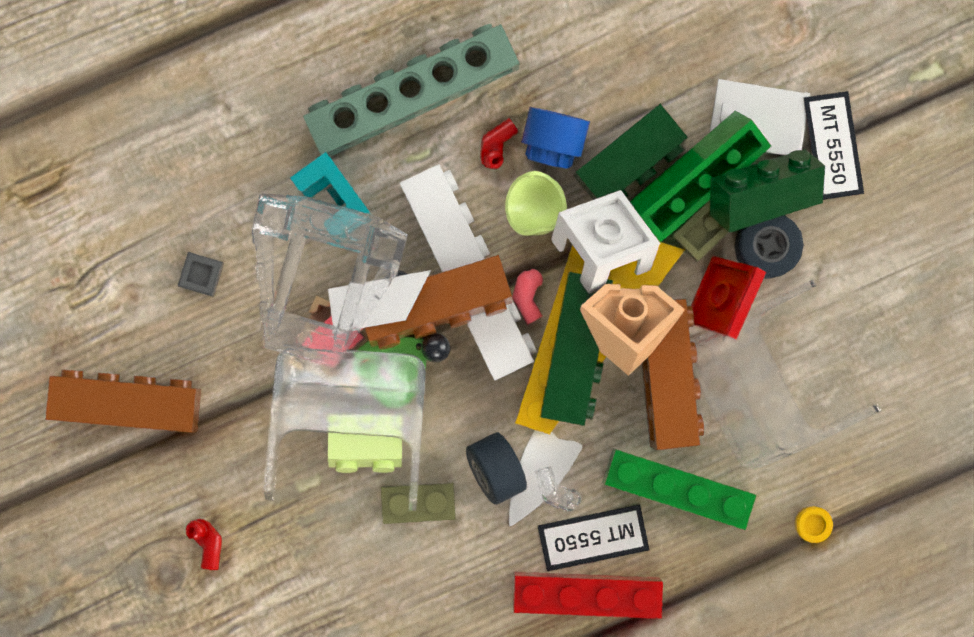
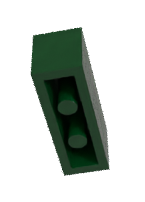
[574,103,688,200]
[710,149,825,233]

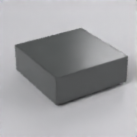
[178,252,224,297]

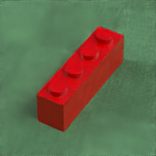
[513,572,663,619]

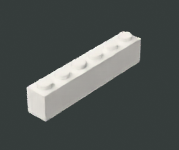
[400,164,537,381]

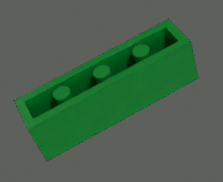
[630,110,772,243]
[602,448,757,530]

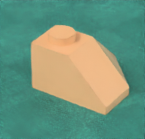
[580,284,685,376]

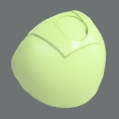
[505,171,567,236]

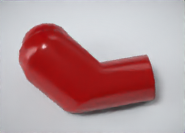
[480,118,519,170]
[186,519,222,570]

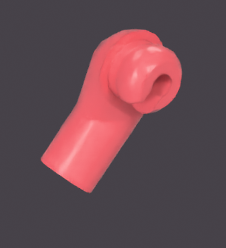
[512,269,543,325]

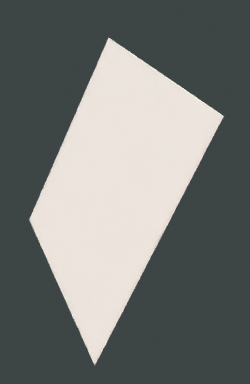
[328,270,431,333]

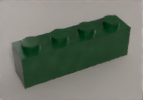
[540,272,613,426]

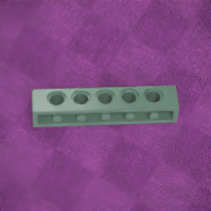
[303,24,520,157]

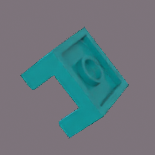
[290,152,374,244]

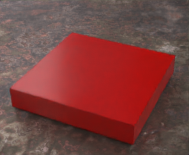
[691,256,766,340]

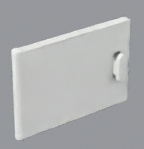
[709,79,810,156]

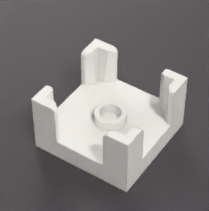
[551,190,660,294]

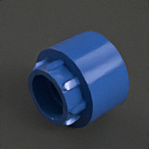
[521,107,590,169]

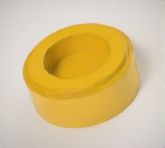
[795,506,833,543]

